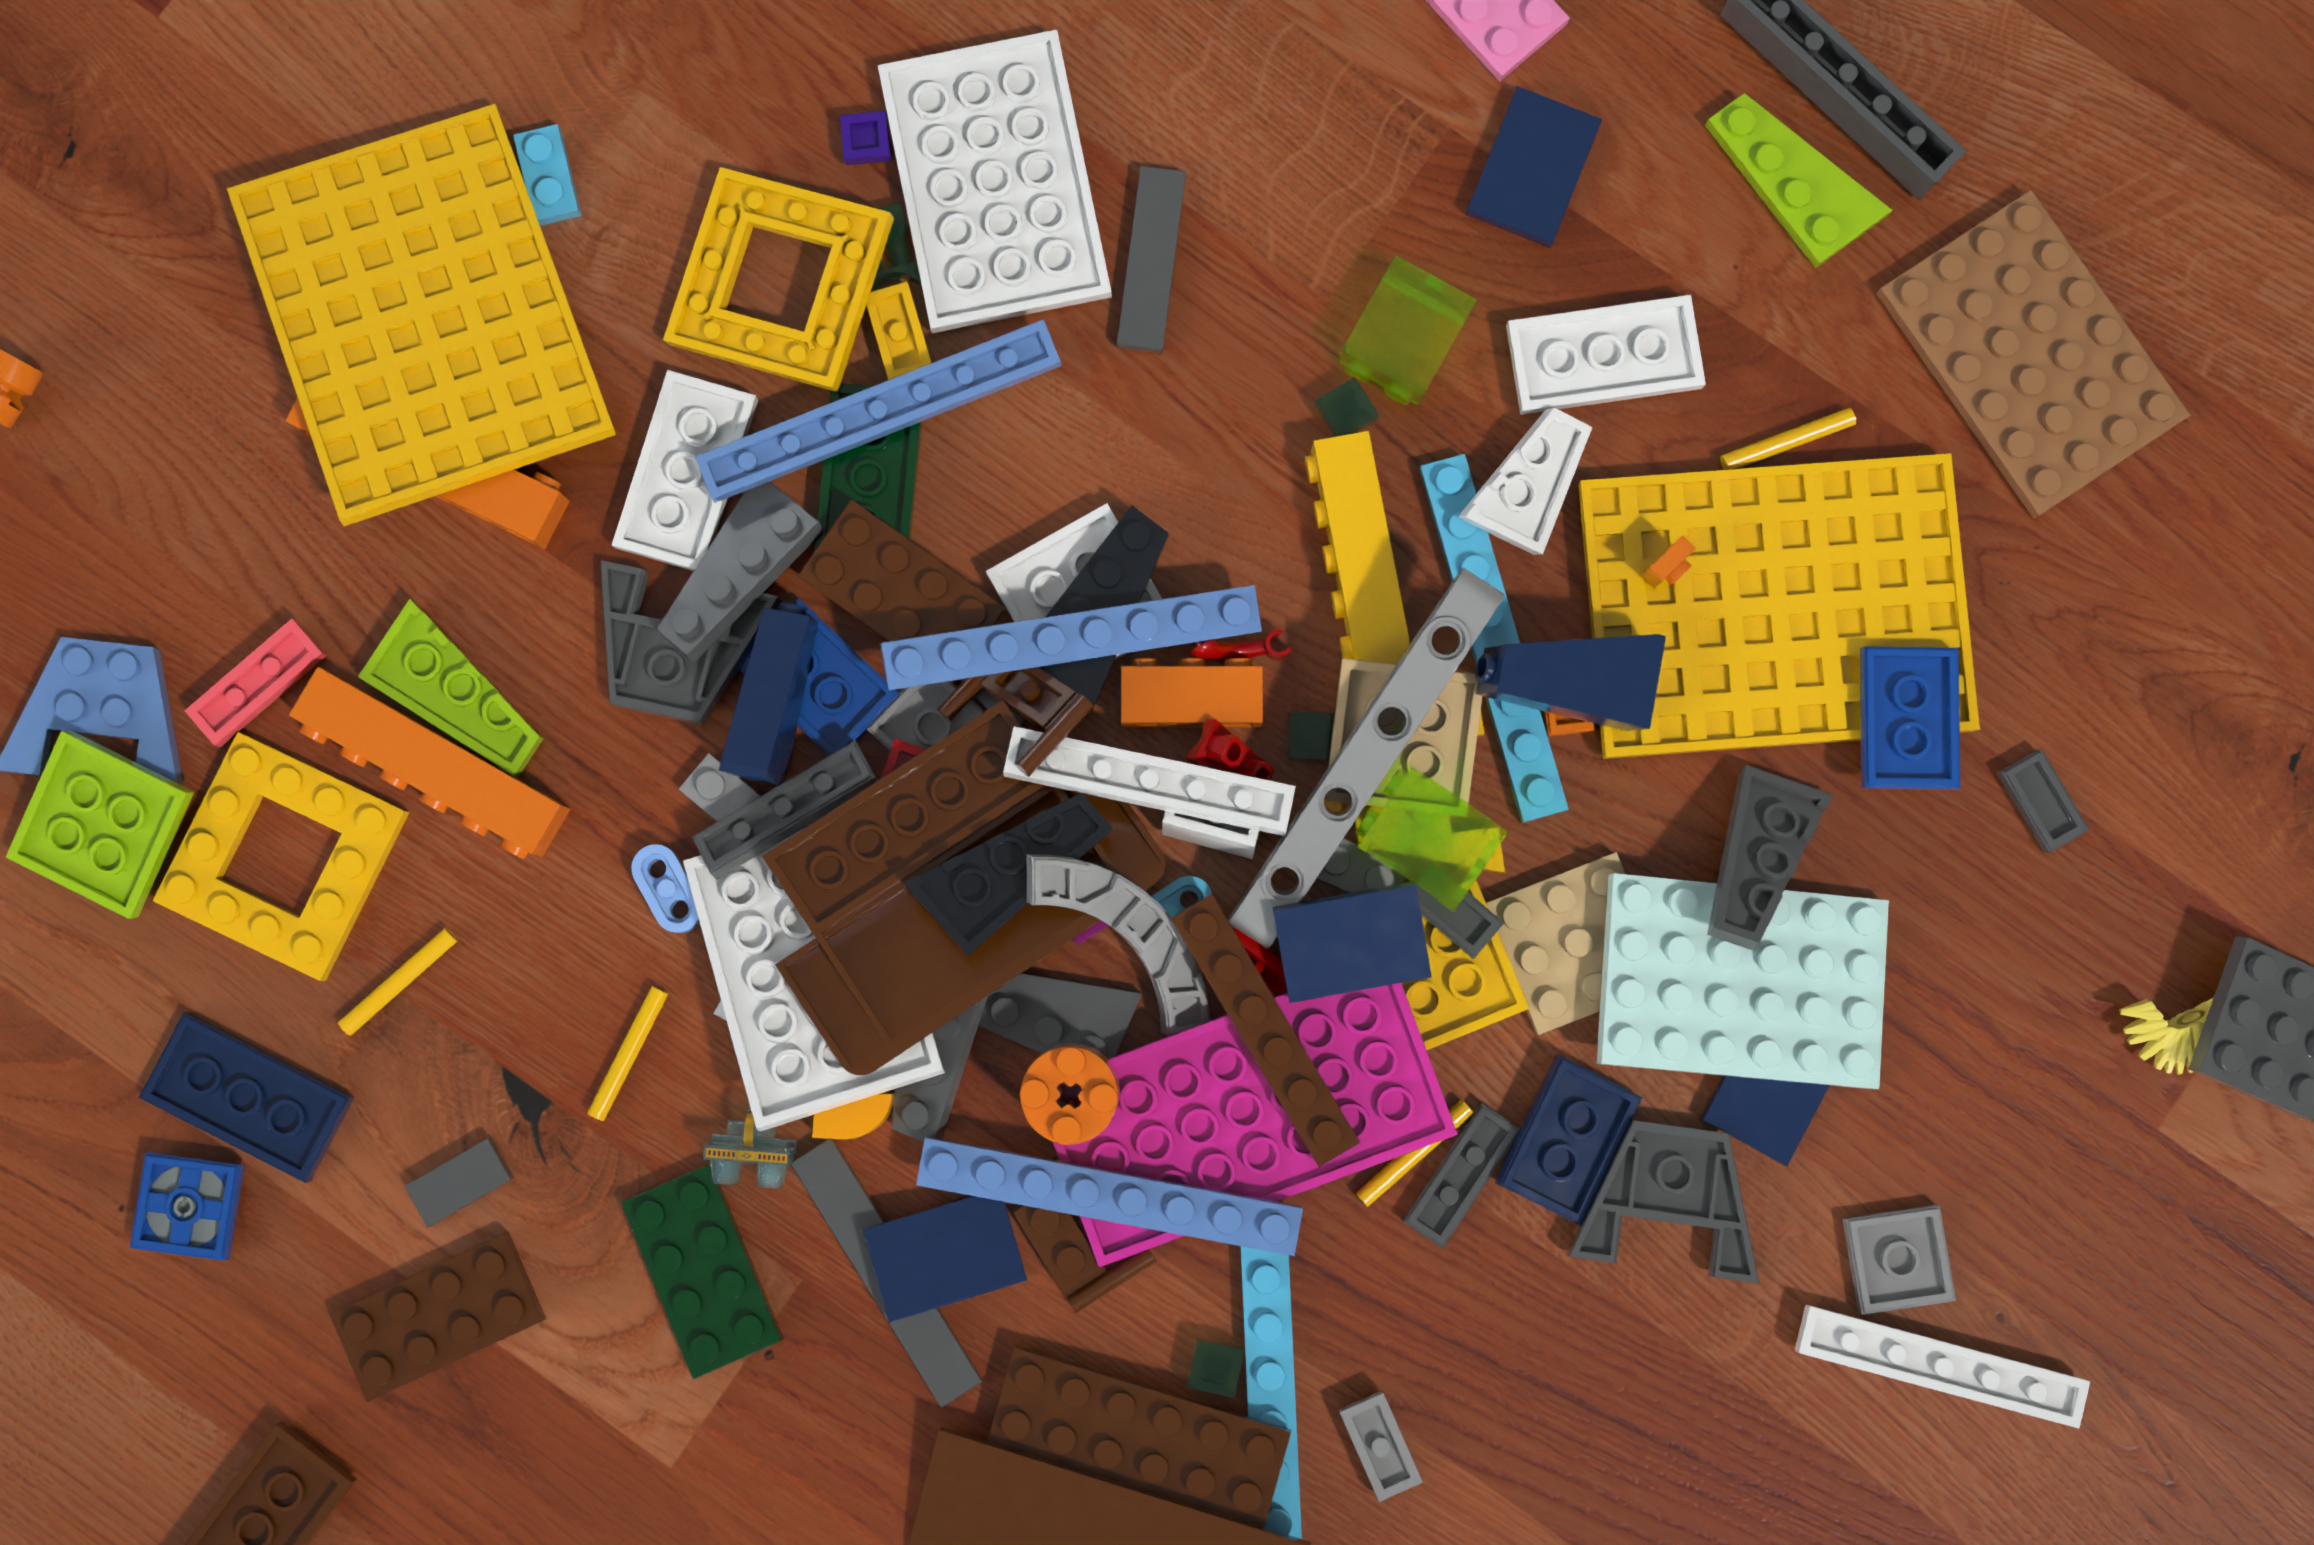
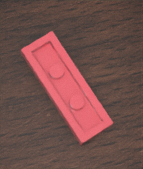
[184,618,327,748]

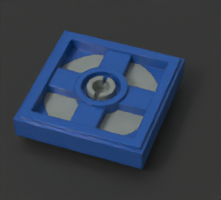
[130,1152,245,1261]

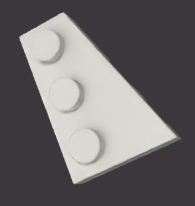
[1457,408,1592,555]

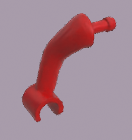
[1190,629,1292,661]

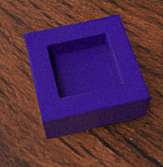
[840,111,891,166]

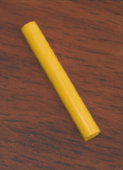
[1720,407,1856,470]
[338,927,458,1036]
[587,986,668,1121]
[1355,1099,1474,1207]

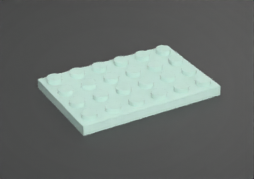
[1596,873,1889,1089]

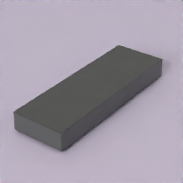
[1402,1103,1520,1249]

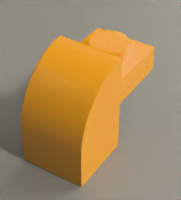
[812,1092,895,1139]

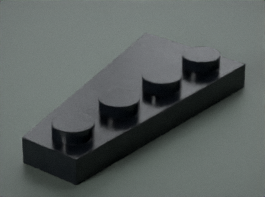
[1039,505,1169,712]
[904,793,1113,957]

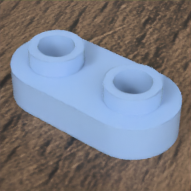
[631,844,700,933]

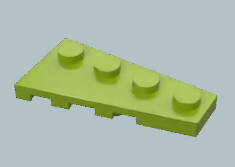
[1705,93,1893,269]
[358,599,544,778]

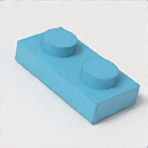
[513,124,582,226]

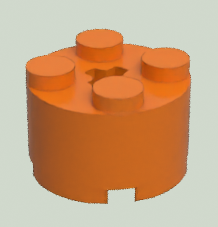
[1020,1043,1120,1145]

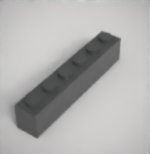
[1720,0,1967,200]

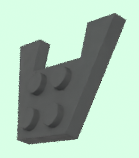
[601,560,782,725]
[1567,1120,1759,1284]

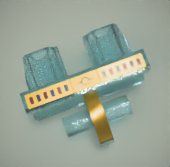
[703,1108,797,1189]

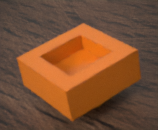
[1641,535,1696,589]

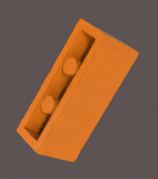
[1121,658,1263,728]

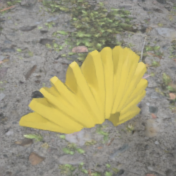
[2119,998,2213,1074]

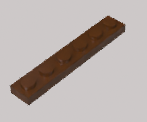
[1171,894,1360,1167]

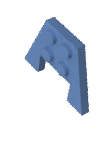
[0,637,184,786]

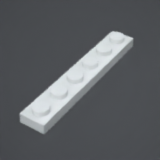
[1003,726,1296,836]
[1794,1304,2090,1429]

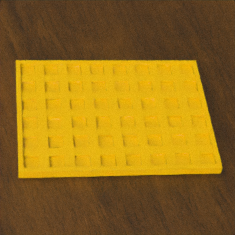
[227,104,616,526]
[1578,453,1980,759]

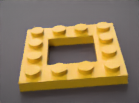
[663,167,894,392]
[152,732,410,981]

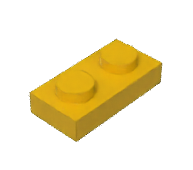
[866,281,932,380]

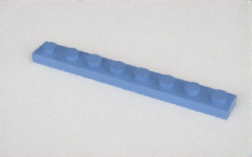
[695,319,1061,503]
[880,585,1262,690]
[916,1136,1303,1256]

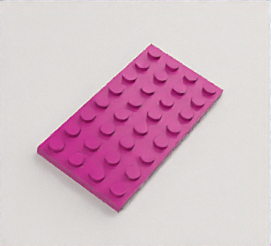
[1052,983,1458,1267]

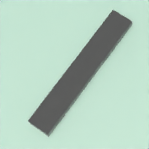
[790,1139,983,1408]

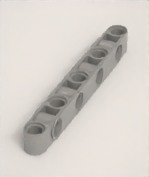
[1228,568,1504,949]

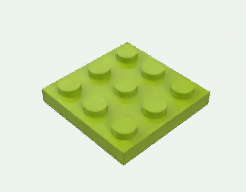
[6,730,194,919]

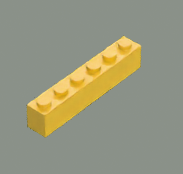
[1305,431,1410,664]

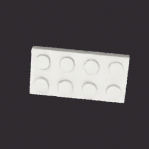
[1506,295,1706,415]
[612,370,758,571]

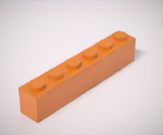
[285,397,570,550]
[289,667,571,860]

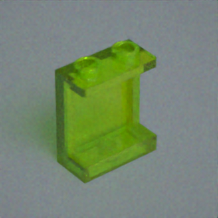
[1339,255,1477,405]
[1355,766,1508,912]

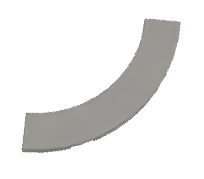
[1027,854,1210,1036]

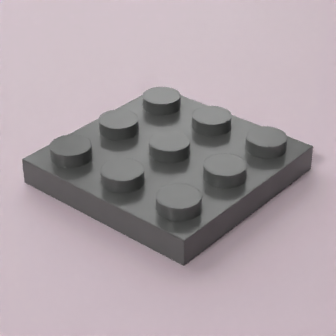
[2188,936,2314,1121]

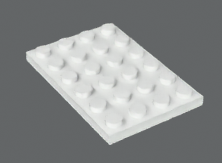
[878,30,1112,333]
[683,819,945,1132]

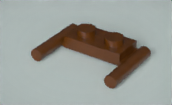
[937,667,1093,777]
[1007,1155,1157,1313]

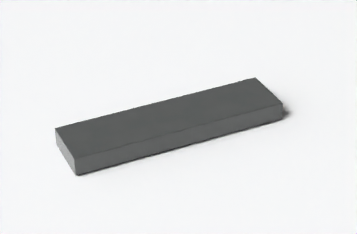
[1117,166,1186,354]
[692,740,879,880]

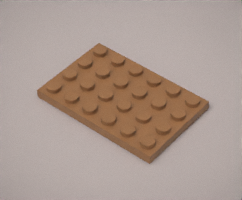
[1876,190,2191,519]

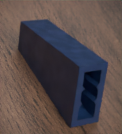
[719,603,819,785]
[1475,634,1666,731]

